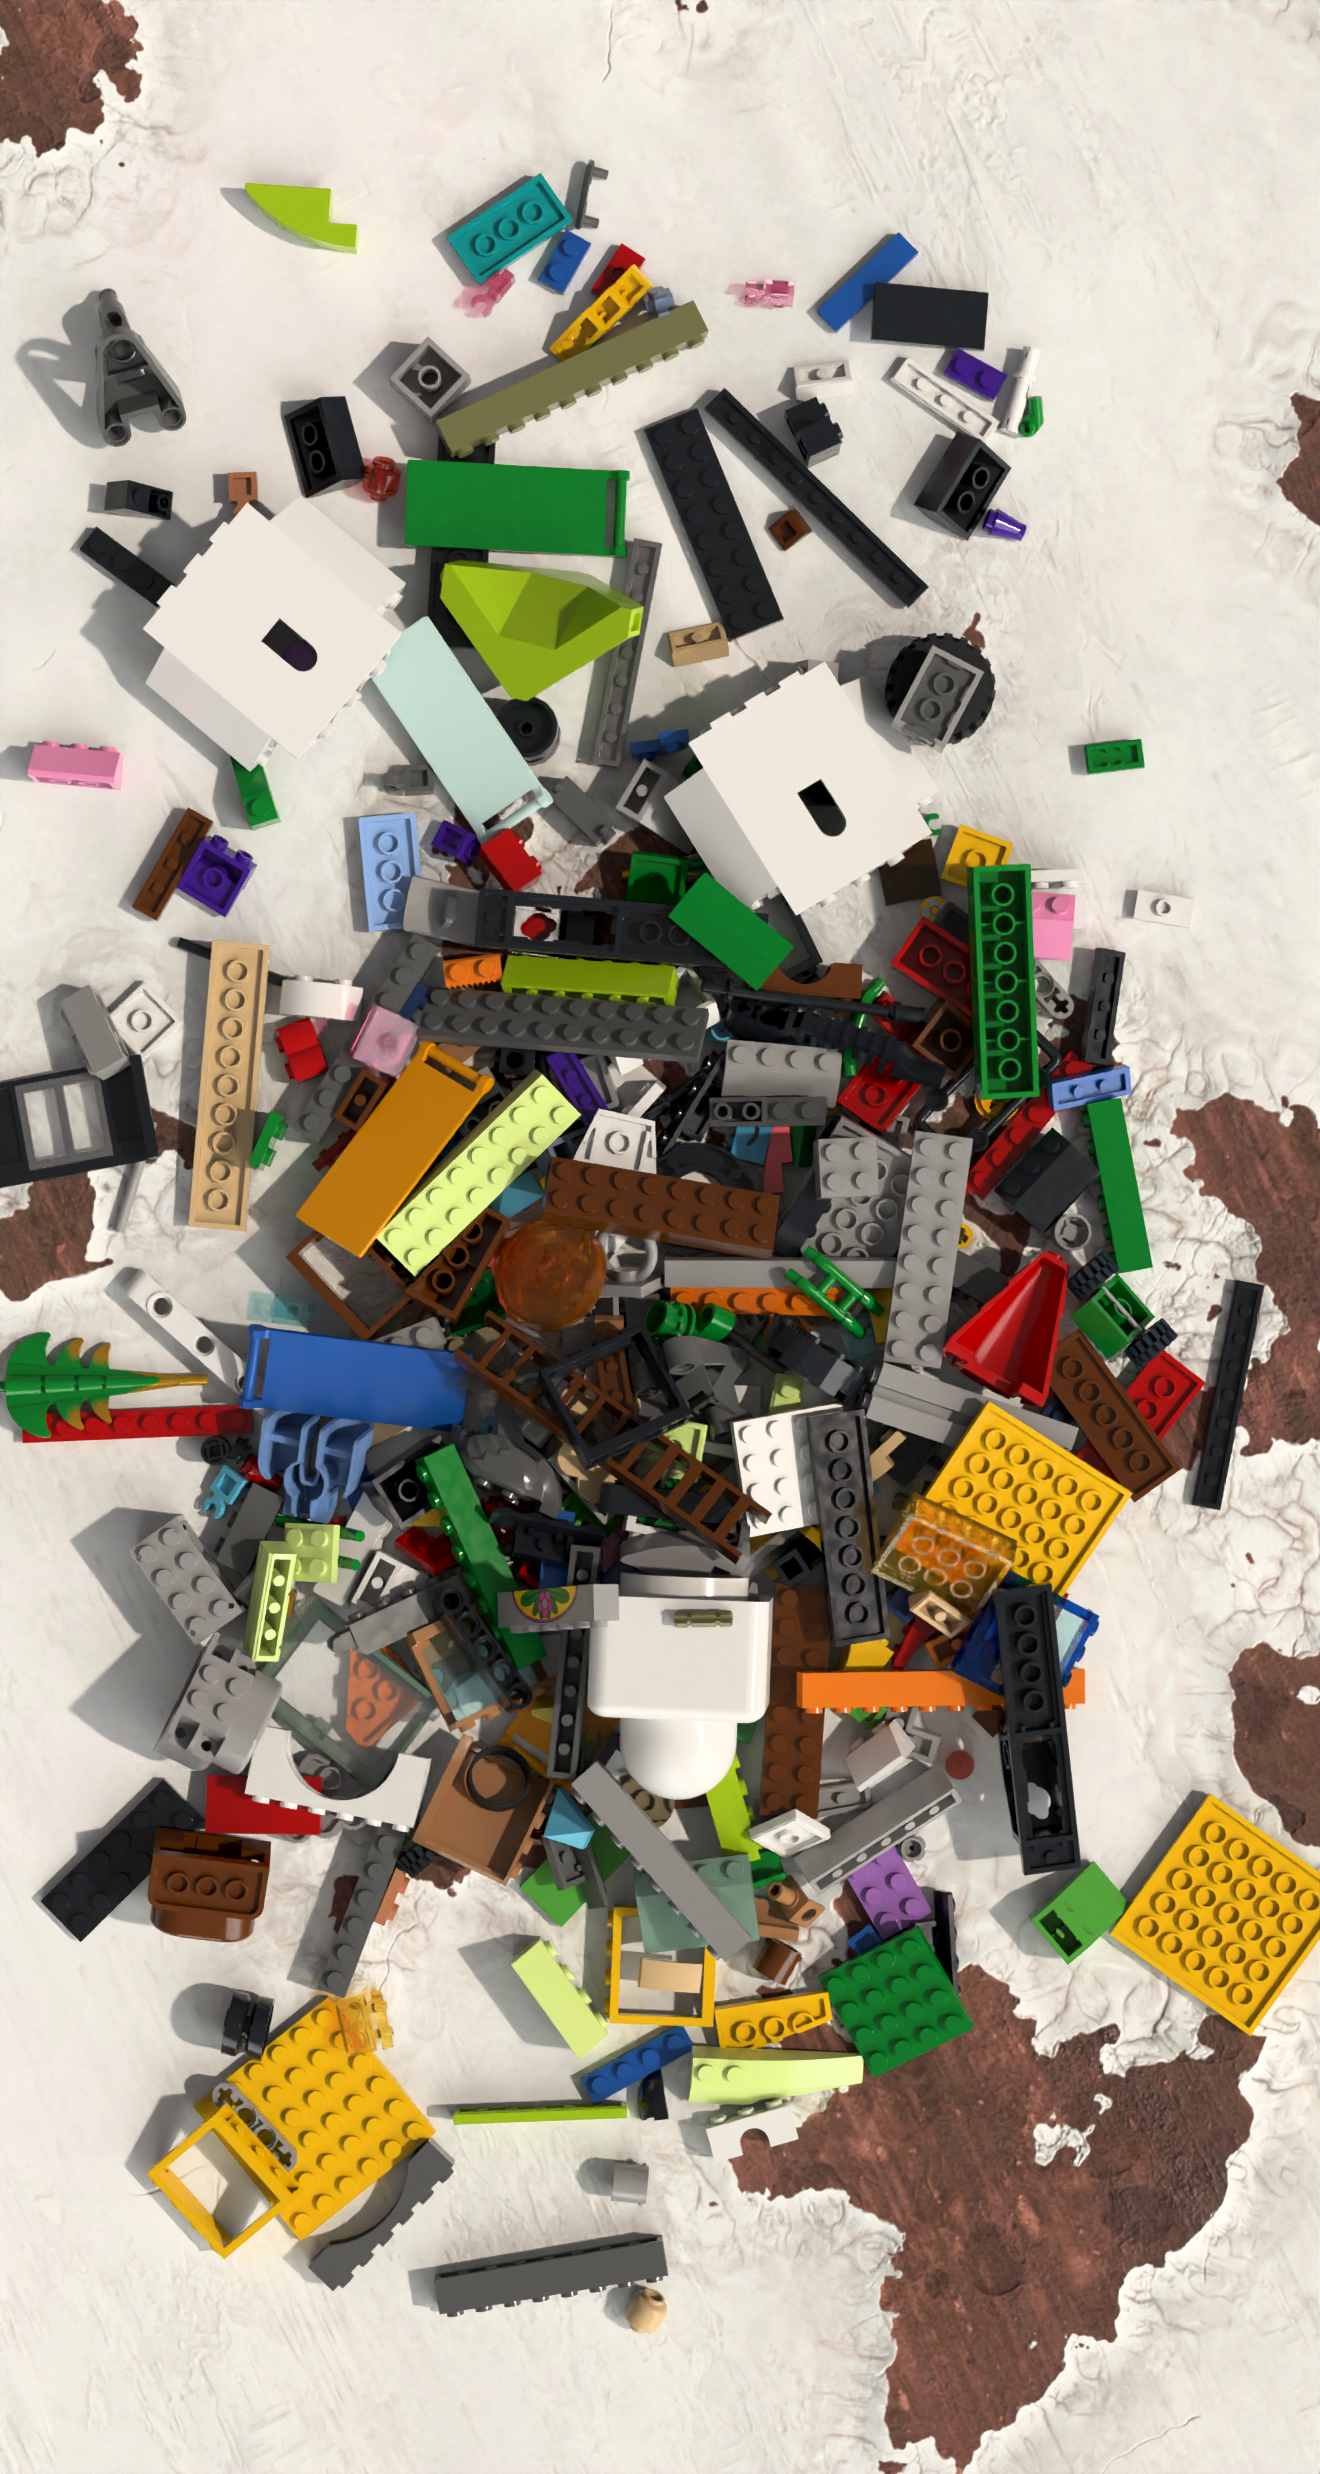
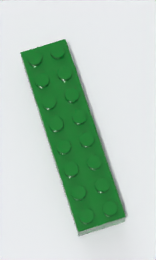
[966,863,1039,1100]

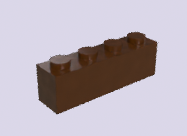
[404,1207,511,1325]

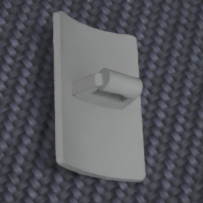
[402,875,483,948]

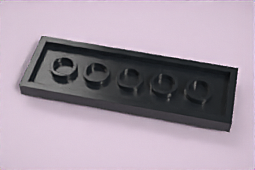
[41,1778,205,1942]

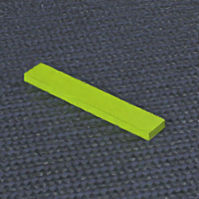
[453,2102,627,2125]

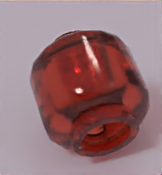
[362,456,401,502]

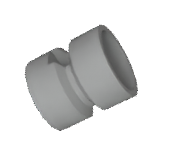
[1051,1213,1092,1252]

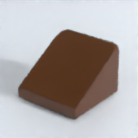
[768,509,812,551]

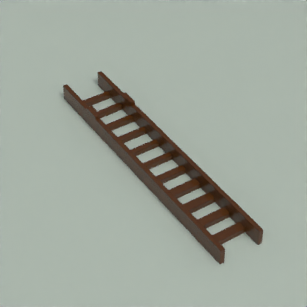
[453,1310,772,1564]

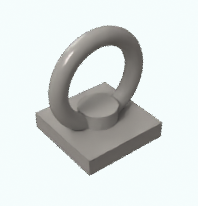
[589,1231,665,1298]

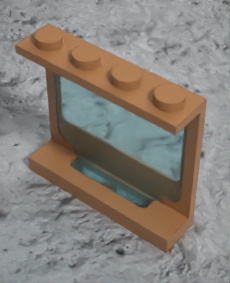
[405,1604,557,1733]

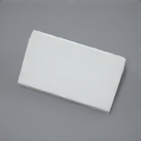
[792,360,853,402]

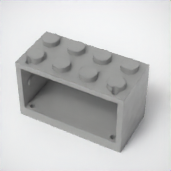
[128,1515,249,1646]

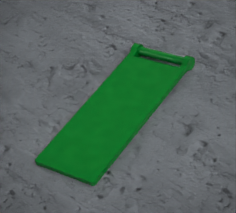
[404,459,630,558]

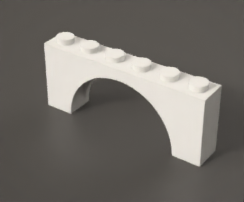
[244,1725,432,1832]

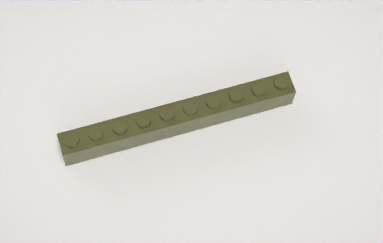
[436,300,709,458]

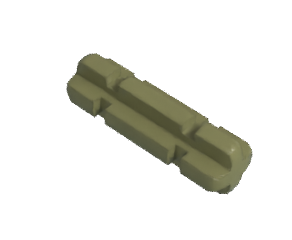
[674,1610,733,1628]

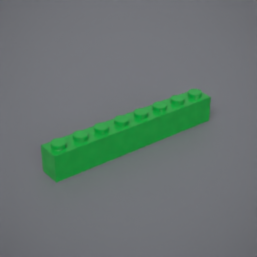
[415,1443,548,1670]

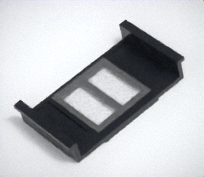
[0,1054,160,1188]

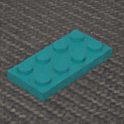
[447,173,573,287]

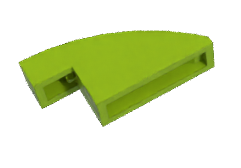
[245,183,359,254]

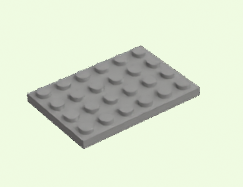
[769,1116,911,1319]

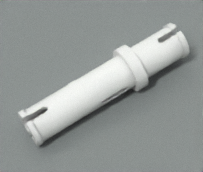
[1000,346,1041,435]

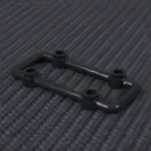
[914,1030,1062,1155]

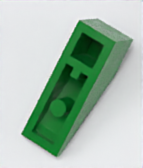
[229,754,281,830]

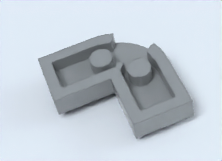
[885,1706,941,1764]

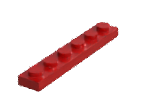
[966,1050,1093,1201]

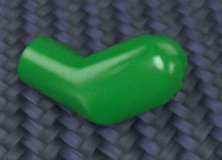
[1019,396,1044,438]

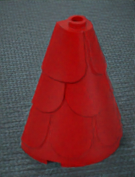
[942,1251,1069,1407]

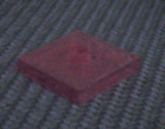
[349,1004,420,1079]

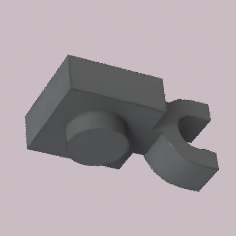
[384,764,434,796]

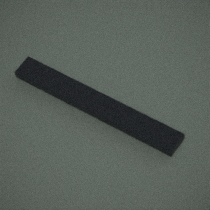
[1191,1280,1265,1510]

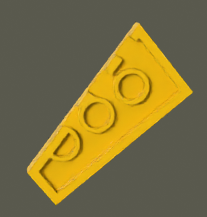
[714,1989,832,2049]

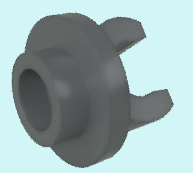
[724,1519,750,1548]

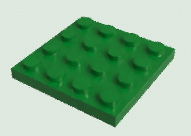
[818,1925,975,2078]

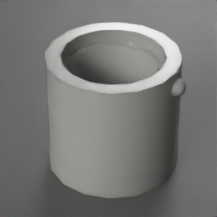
[611,2163,649,2206]

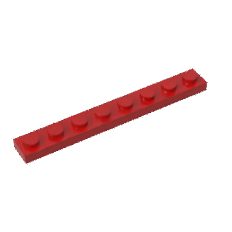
[22,1405,253,1443]

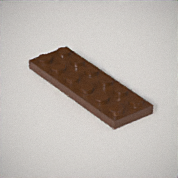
[1050,1328,1181,1503]

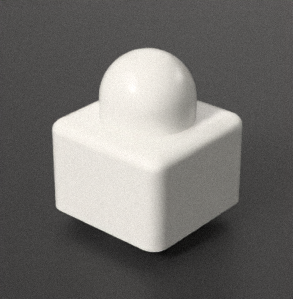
[587,1571,773,1800]

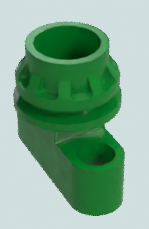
[644,1300,735,1359]

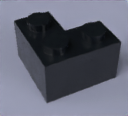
[784,397,844,468]

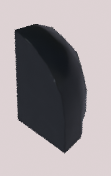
[637,2069,669,2121]

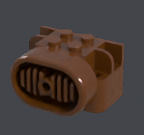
[147,1827,271,1942]

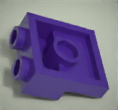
[176,835,257,917]

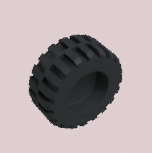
[885,633,996,745]

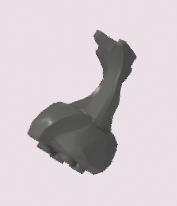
[449,1353,562,1520]

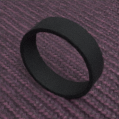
[466,1746,531,1812]

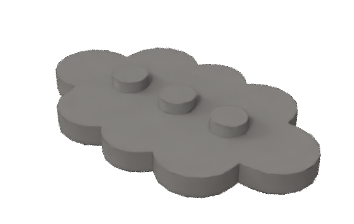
[281,1749,389,1843]

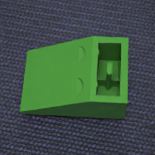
[1028,1861,1130,1965]

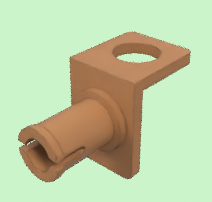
[767,1875,825,1928]

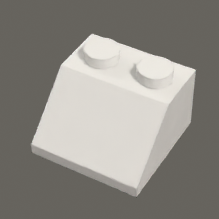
[845,1719,916,1792]

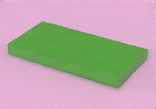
[520,1810,631,1927]

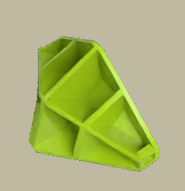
[440,560,644,701]

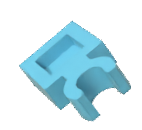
[202,1465,249,1519]

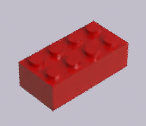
[889,916,972,1020]

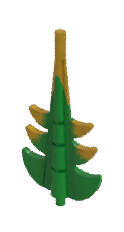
[0,1332,208,1438]

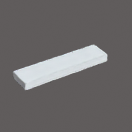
[890,356,1000,443]

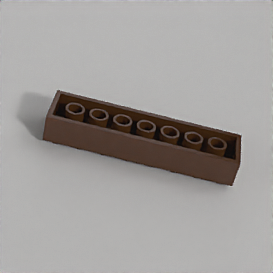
[540,1156,780,1260]
[759,1583,831,1819]

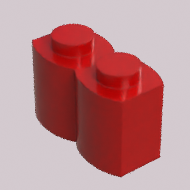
[274,1017,329,1084]

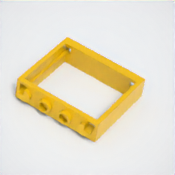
[604,1903,716,2027]
[147,2103,303,2259]

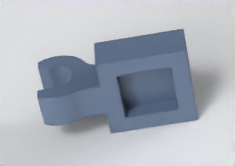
[642,286,675,318]

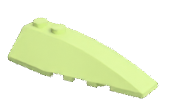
[688,2046,864,2105]

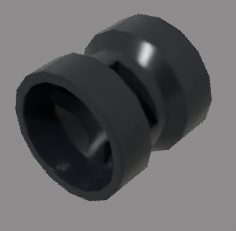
[201,1436,232,1465]

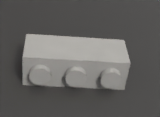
[59,984,131,1080]

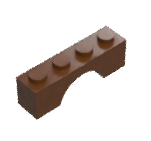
[743,963,863,1001]

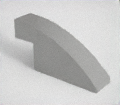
[620,1531,751,1578]

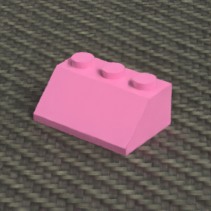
[27,741,124,790]
[1032,892,1076,961]

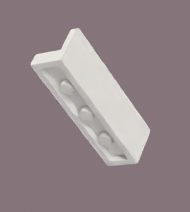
[313,1491,393,1609]

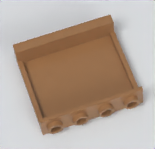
[412,1733,557,1886]

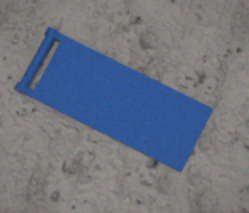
[238,1324,473,1432]

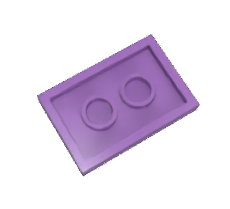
[847,1846,933,1940]

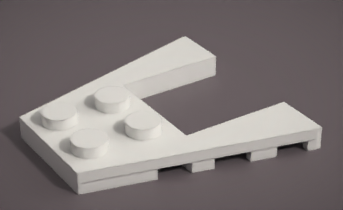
[572,1109,656,1174]

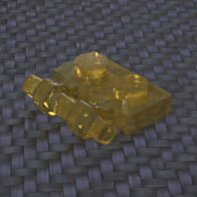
[334,1990,394,2058]

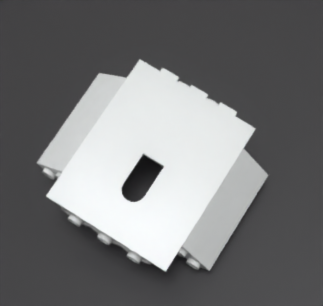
[143,495,406,771]
[664,662,940,915]

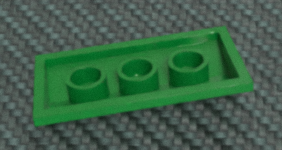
[668,872,794,991]

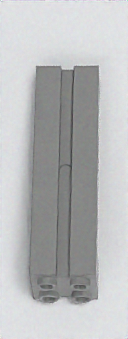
[854,1359,1079,1451]

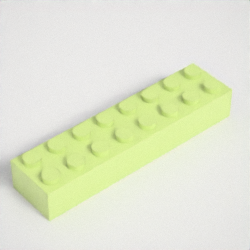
[376,1069,581,1276]

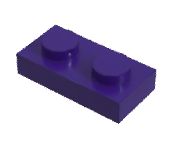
[943,348,1007,402]

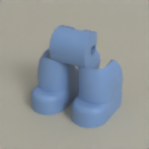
[258,1410,374,1524]

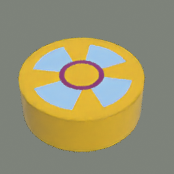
[920,896,946,922]

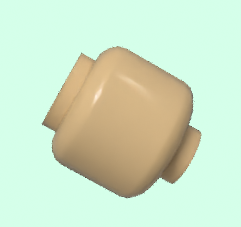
[625,2288,668,2334]

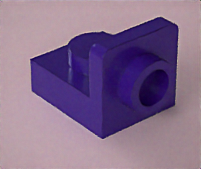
[430,820,481,865]

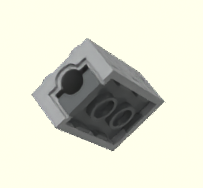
[891,645,984,754]

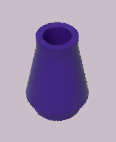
[982,508,1027,541]

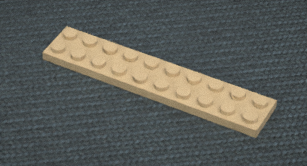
[188,940,270,1231]

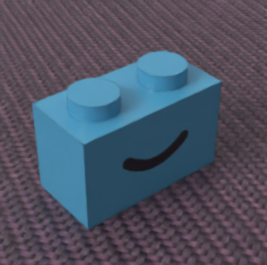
[726,1127,773,1166]

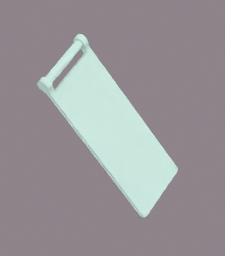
[371,616,553,845]

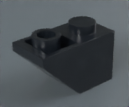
[104,480,173,521]

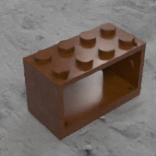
[286,1230,414,1340]

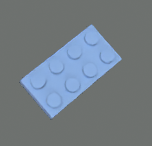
[358,812,422,932]

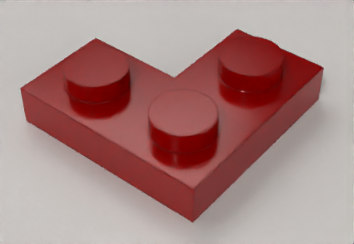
[394,1526,457,1577]

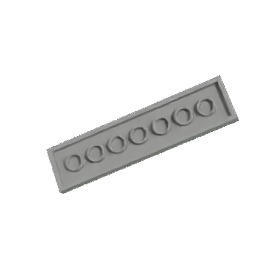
[882,1131,973,1369]

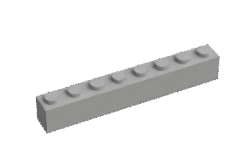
[571,1760,753,1962]

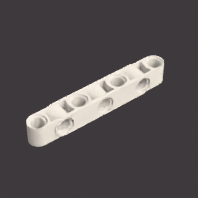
[122,1268,273,1417]

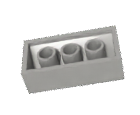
[721,1039,842,1109]

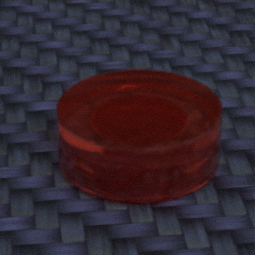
[945,1751,974,1780]

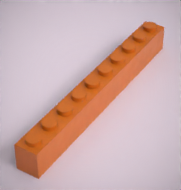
[797,1667,1085,1713]

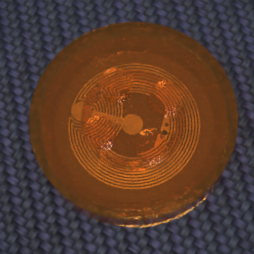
[495,1217,607,1332]

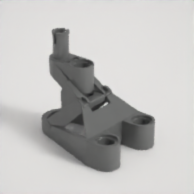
[95,288,186,447]
[628,1336,754,1442]

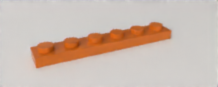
[670,1287,844,1316]

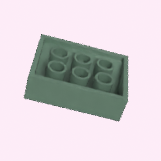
[632,1853,760,1954]

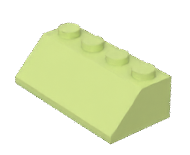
[511,1937,609,2059]

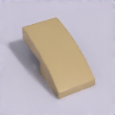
[638,1958,703,1993]

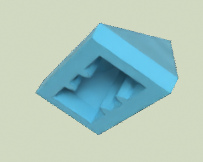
[487,1172,543,1218]
[543,1787,595,1849]

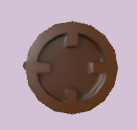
[753,1938,802,1985]

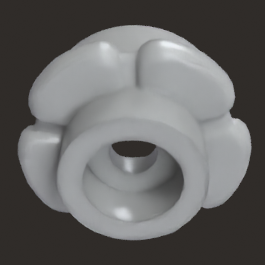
[898,1834,926,1862]

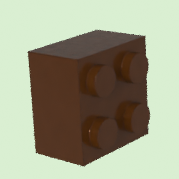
[905,999,974,1081]

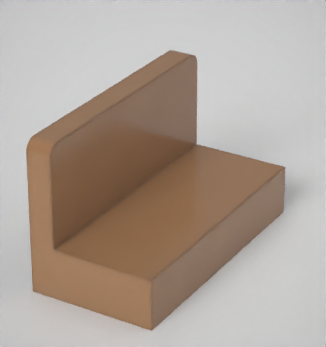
[755,1897,799,1942]

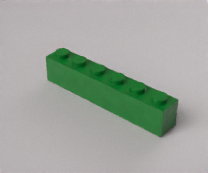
[1081,1098,1153,1274]

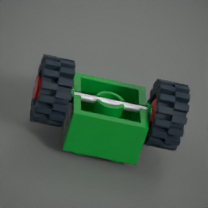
[1067,1250,1178,1369]

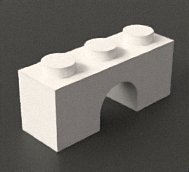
[705,2099,799,2163]

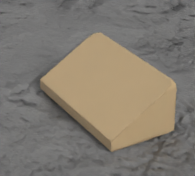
[667,621,729,667]
[908,1590,971,1638]

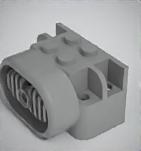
[153,1632,283,1774]

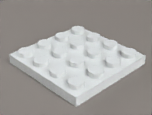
[730,1401,843,1537]

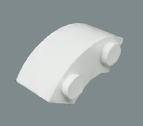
[279,975,363,1022]

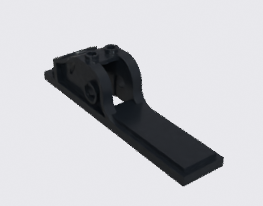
[474,888,769,969]
[992,1582,1081,1876]

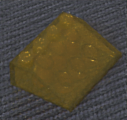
[871,1492,1017,1620]

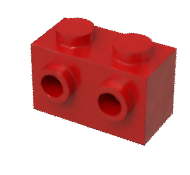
[478,828,542,892]

